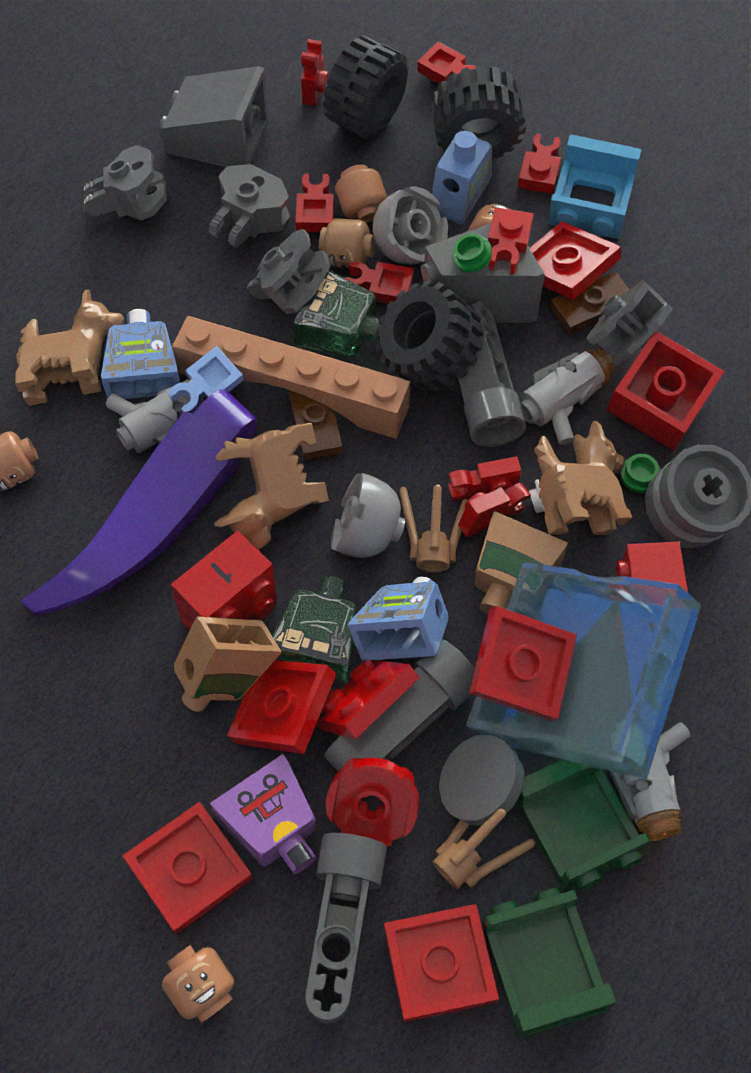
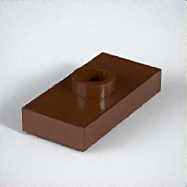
[550,272,629,335]
[288,390,343,460]

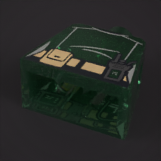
[293,270,381,357]
[272,576,356,683]

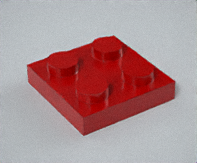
[529,221,621,300]
[469,606,577,722]
[227,660,336,754]
[316,660,420,739]
[123,802,253,935]
[384,904,499,1023]

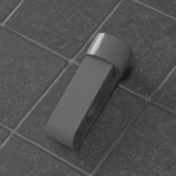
[458,301,526,447]
[324,639,475,772]
[305,833,387,1024]

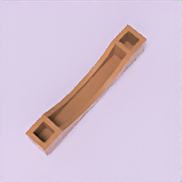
[172,315,410,439]

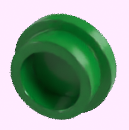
[452,233,492,272]
[620,454,661,493]

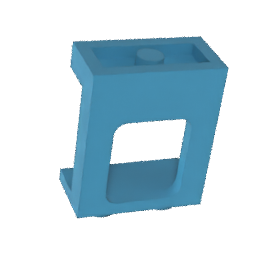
[548,134,641,239]

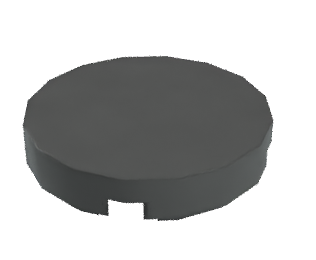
[439,735,524,826]

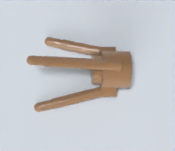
[399,484,468,572]
[432,809,536,889]

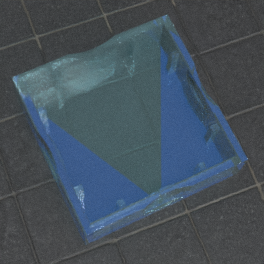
[466,562,701,780]

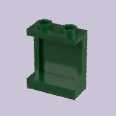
[516,744,650,892]
[482,888,616,1039]

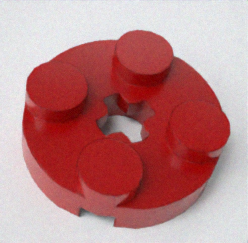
[326,758,419,846]

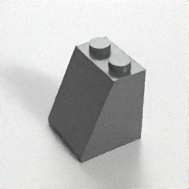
[159,66,269,167]
[421,223,545,323]

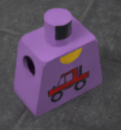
[210,754,316,874]

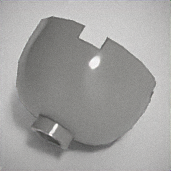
[372,186,448,265]
[331,473,405,558]

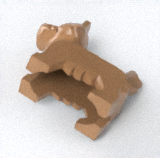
[15,289,124,406]
[534,421,632,535]
[214,423,329,550]

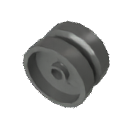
[645,445,751,548]

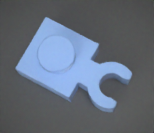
[168,346,244,415]

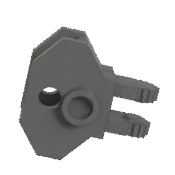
[84,145,167,221]
[208,164,291,248]
[247,229,330,314]
[587,280,673,366]

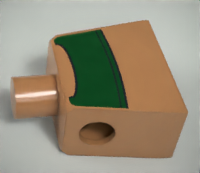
[474,511,568,615]
[174,617,282,712]

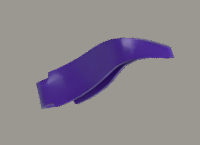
[22,389,257,615]

